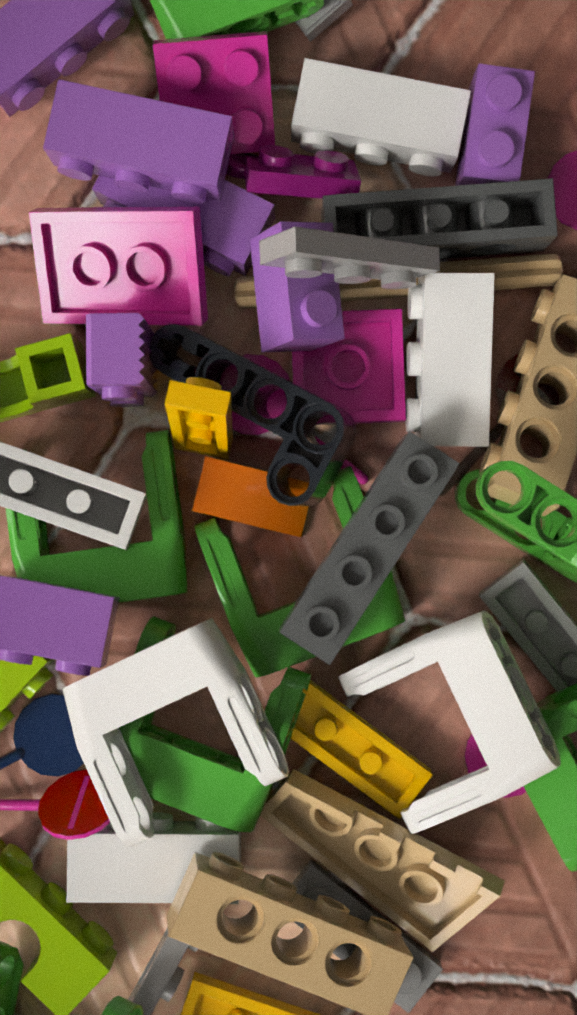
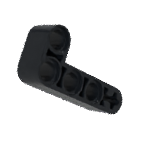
[149,324,356,507]

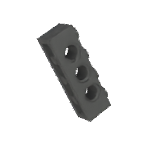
[321,178,558,259]
[279,431,460,665]

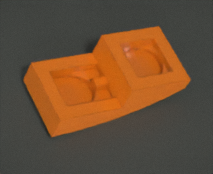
[192,456,309,537]

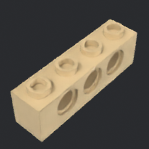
[479,274,577,516]
[166,852,414,1015]

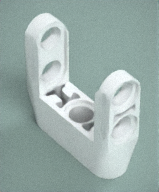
[338,610,561,834]
[63,618,289,847]

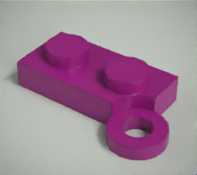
[226,145,362,199]

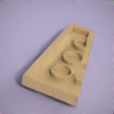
[260,769,505,952]

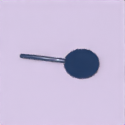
[0,694,84,777]

